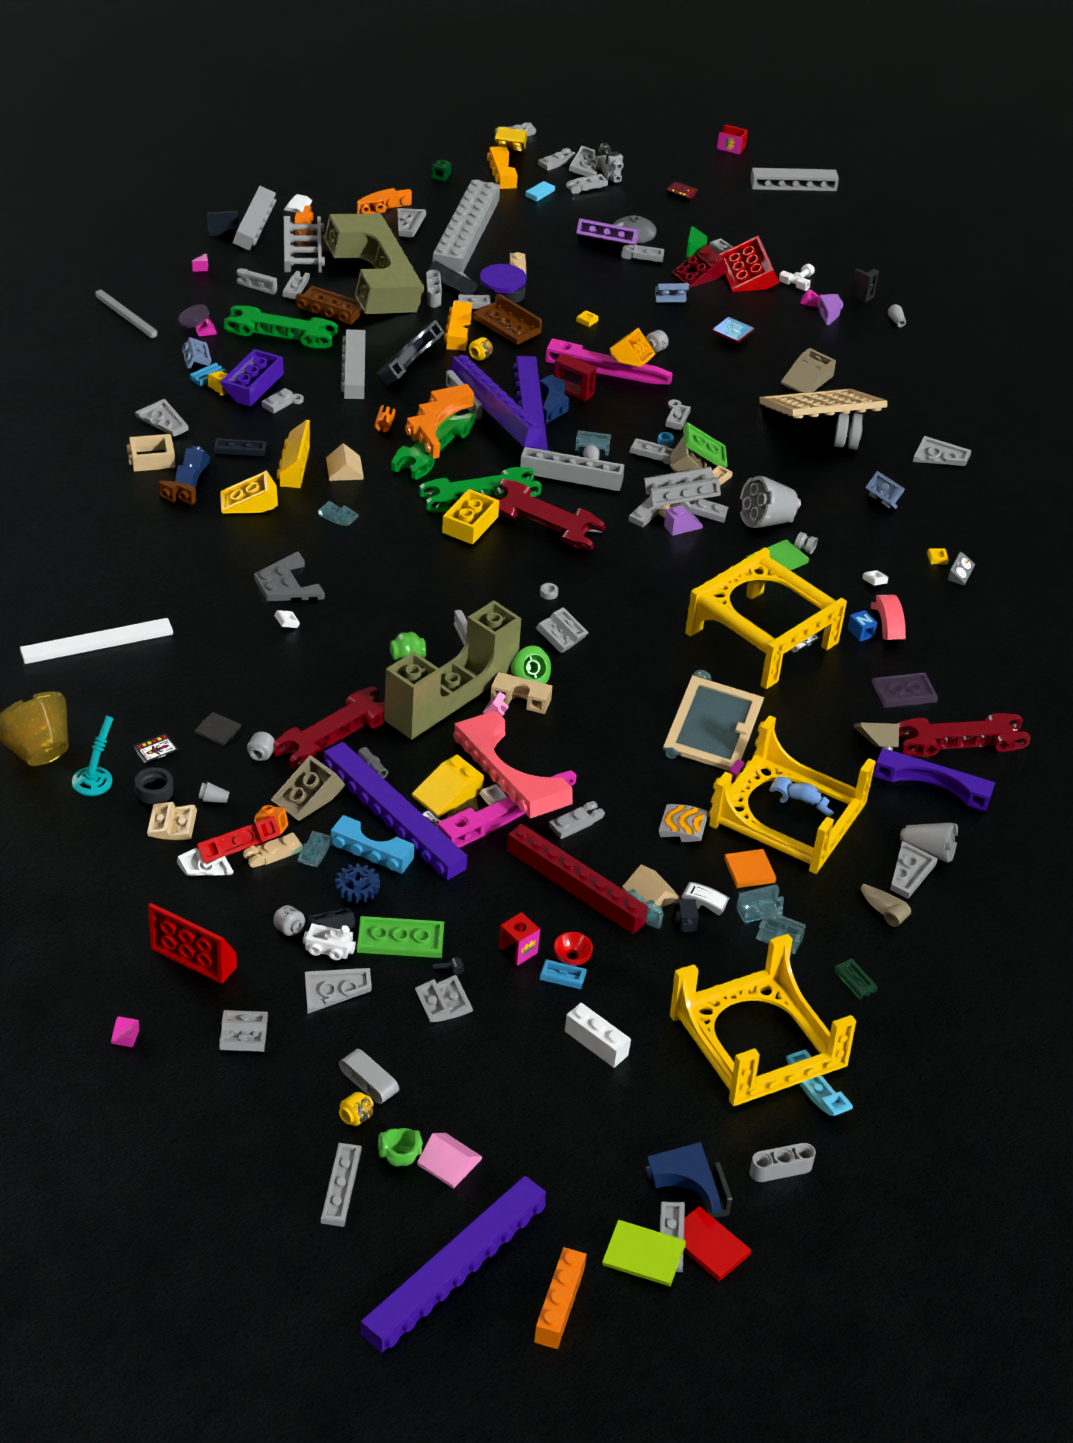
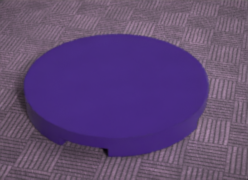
[480,264,526,293]

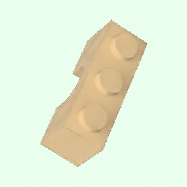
[490,672,552,714]

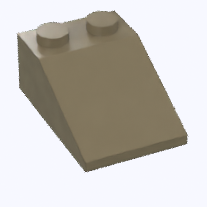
[271,755,345,821]

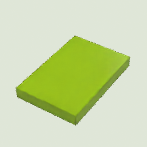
[602,1220,686,1286]

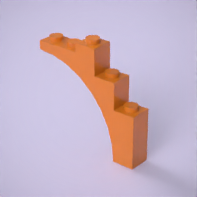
[405,384,474,459]

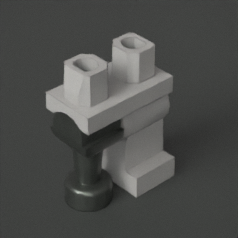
[595,143,623,182]

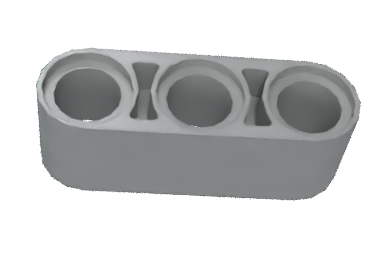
[426,270,442,308]
[339,1049,399,1104]
[750,1143,816,1182]

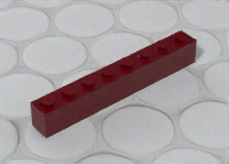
[507,824,648,934]

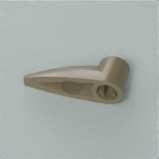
[861,884,911,927]

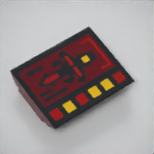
[666,181,698,199]

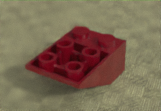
[672,244,728,288]

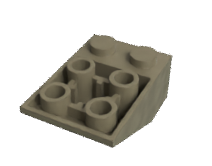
[781,348,836,393]

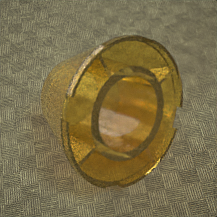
[0,692,68,766]

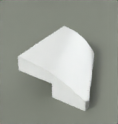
[177,848,233,875]

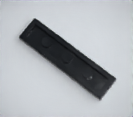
[426,260,479,295]

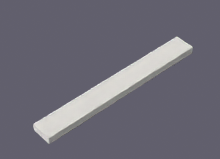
[20,618,173,664]

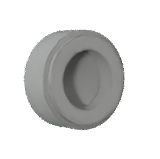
[540,583,558,600]

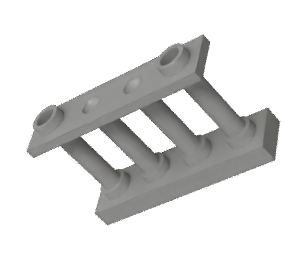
[284,216,325,272]
[644,467,721,507]

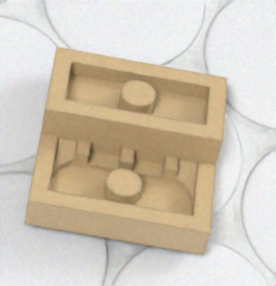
[147,802,197,840]

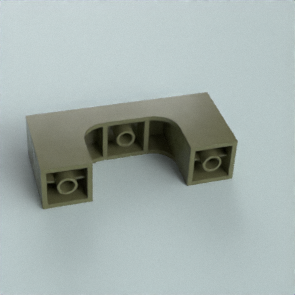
[324,214,424,314]
[384,601,521,740]

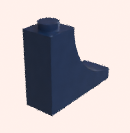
[646,1142,722,1214]

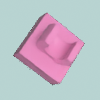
[483,692,509,716]

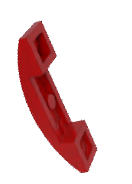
[197,816,281,864]

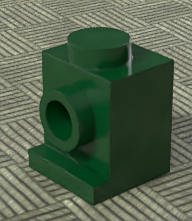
[432,160,451,181]

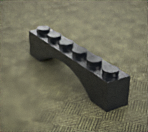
[376,320,445,386]

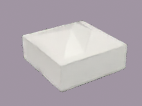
[862,570,888,586]
[274,610,300,628]
[480,784,507,806]

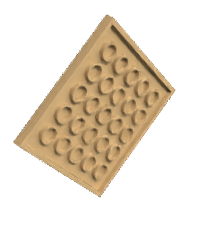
[760,389,887,418]

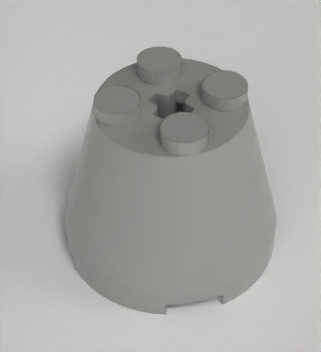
[740,476,801,528]

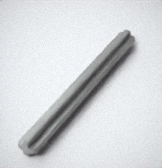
[95,289,157,338]

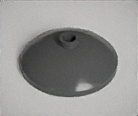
[613,215,657,243]

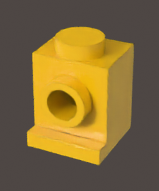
[208,371,229,396]

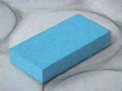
[525,181,555,201]

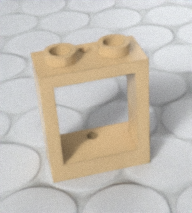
[127,434,175,472]

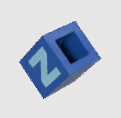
[848,610,877,641]

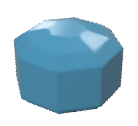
[657,432,674,447]

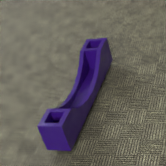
[874,748,995,811]

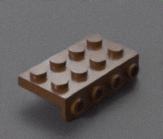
[295,286,364,325]
[473,294,542,345]

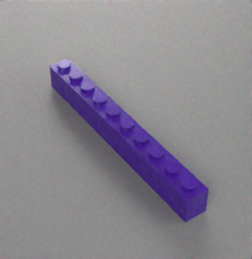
[449,355,543,447]
[513,356,548,451]
[323,742,467,880]
[361,1176,546,1353]

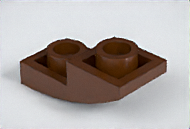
[159,481,196,505]

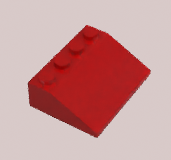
[719,236,779,292]
[148,903,237,983]

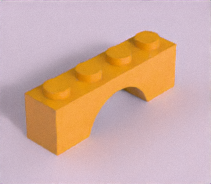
[487,146,518,189]
[444,301,472,351]

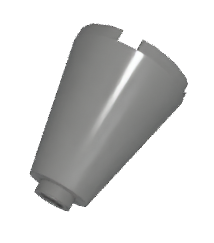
[900,823,958,862]

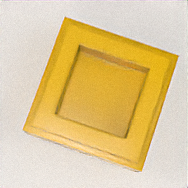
[576,311,598,327]
[927,549,949,564]

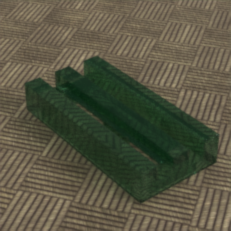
[834,959,877,999]

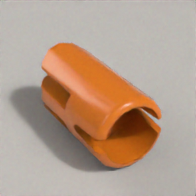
[375,405,396,433]

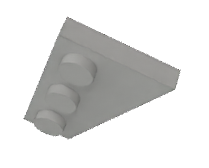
[569,146,597,176]
[397,208,426,238]
[135,399,189,437]
[913,436,971,466]
[890,841,938,899]
[305,968,371,1013]

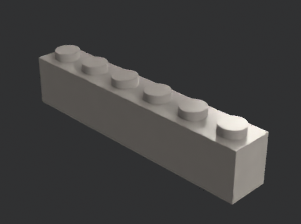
[750,168,839,191]
[233,186,276,250]
[341,330,365,399]
[520,447,624,491]

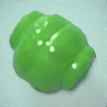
[390,632,426,660]
[378,1128,423,1167]

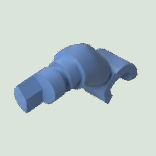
[769,776,834,817]

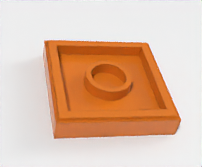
[724,849,776,888]

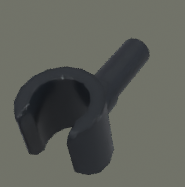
[433,957,464,974]

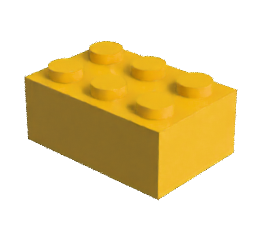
[442,489,499,544]

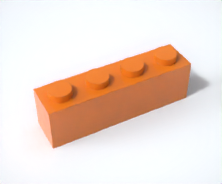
[534,1247,586,1349]

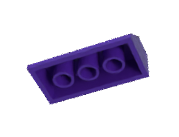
[221,349,284,406]

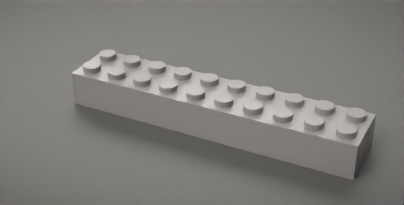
[433,180,500,272]

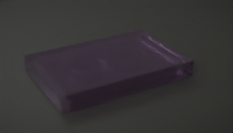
[872,673,938,708]

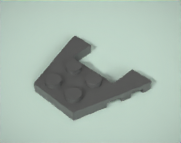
[254,552,325,601]

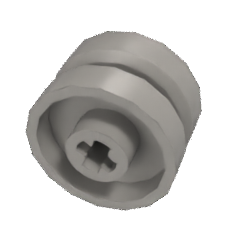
[834,412,863,450]

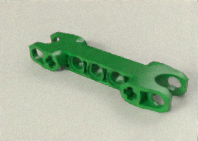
[224,305,338,348]
[391,413,475,480]
[419,467,542,512]

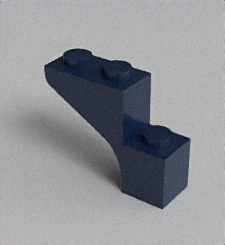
[540,375,569,424]
[175,446,210,488]

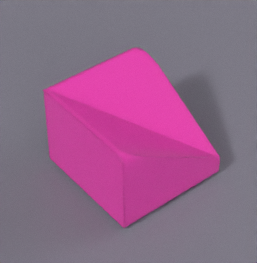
[191,254,208,272]
[111,1017,139,1047]

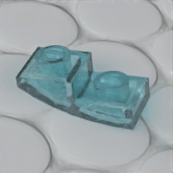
[318,501,359,526]
[297,831,331,867]
[627,889,664,929]

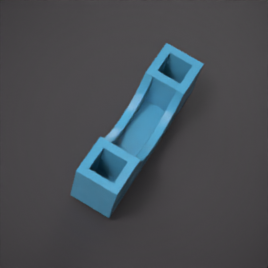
[331,815,414,874]

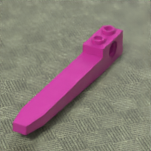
[546,338,673,384]
[438,770,576,848]

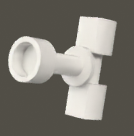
[779,264,814,291]

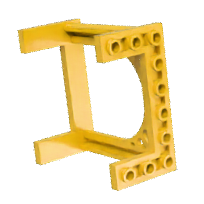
[685,548,847,689]
[708,715,876,874]
[670,934,856,1106]

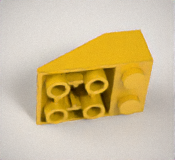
[495,127,527,152]

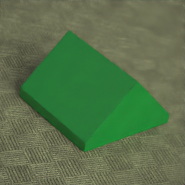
[686,227,707,260]

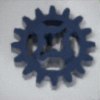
[335,864,380,903]

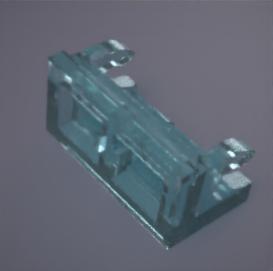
[575,430,611,456]
[737,884,784,923]
[756,910,806,954]

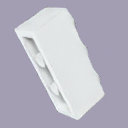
[565,1003,631,1067]

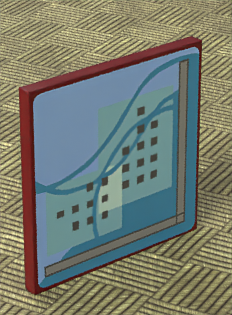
[712,317,754,343]

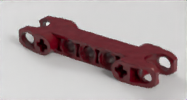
[491,479,605,551]
[272,686,385,770]
[898,713,1031,757]

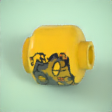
[469,337,493,361]
[339,1092,373,1126]

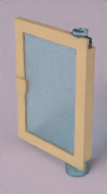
[663,670,764,771]

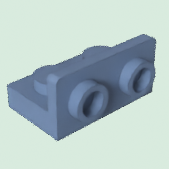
[655,283,689,303]
[182,337,212,368]
[865,471,905,509]

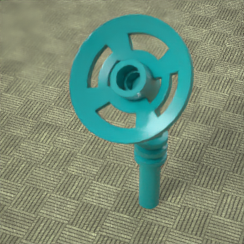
[72,715,114,796]

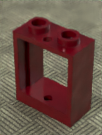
[553,354,597,401]

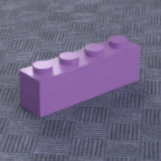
[576,218,639,245]

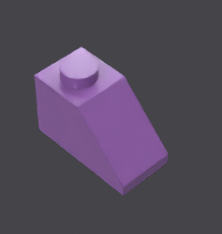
[818,294,843,325]
[664,506,703,536]

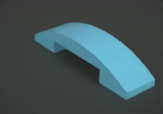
[786,1049,853,1116]

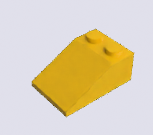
[220,471,278,514]
[412,755,484,818]

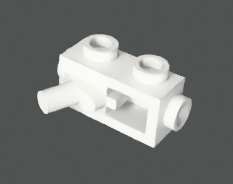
[303,924,356,960]

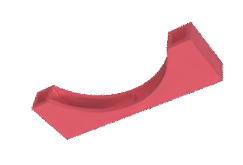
[453,710,572,818]

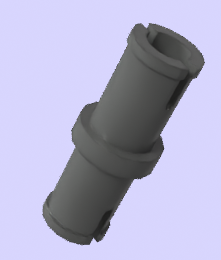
[357,747,388,779]

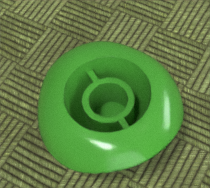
[511,646,551,684]

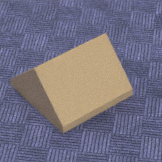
[326,443,363,481]
[622,865,680,915]

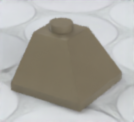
[670,436,707,472]
[854,723,899,751]

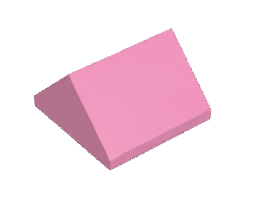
[417,1133,482,1189]

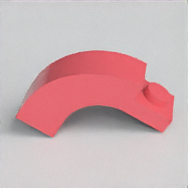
[871,594,906,640]

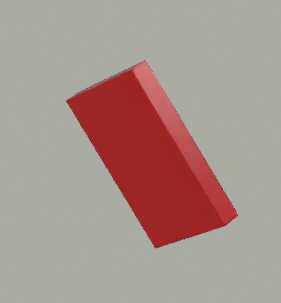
[683,1206,751,1281]

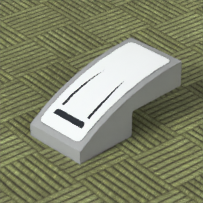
[681,882,729,916]

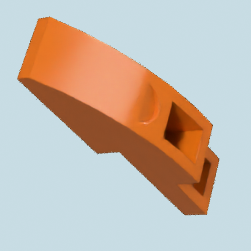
[357,188,412,214]
[295,205,313,247]

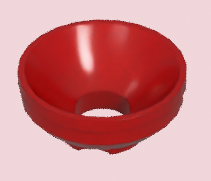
[554,932,593,966]

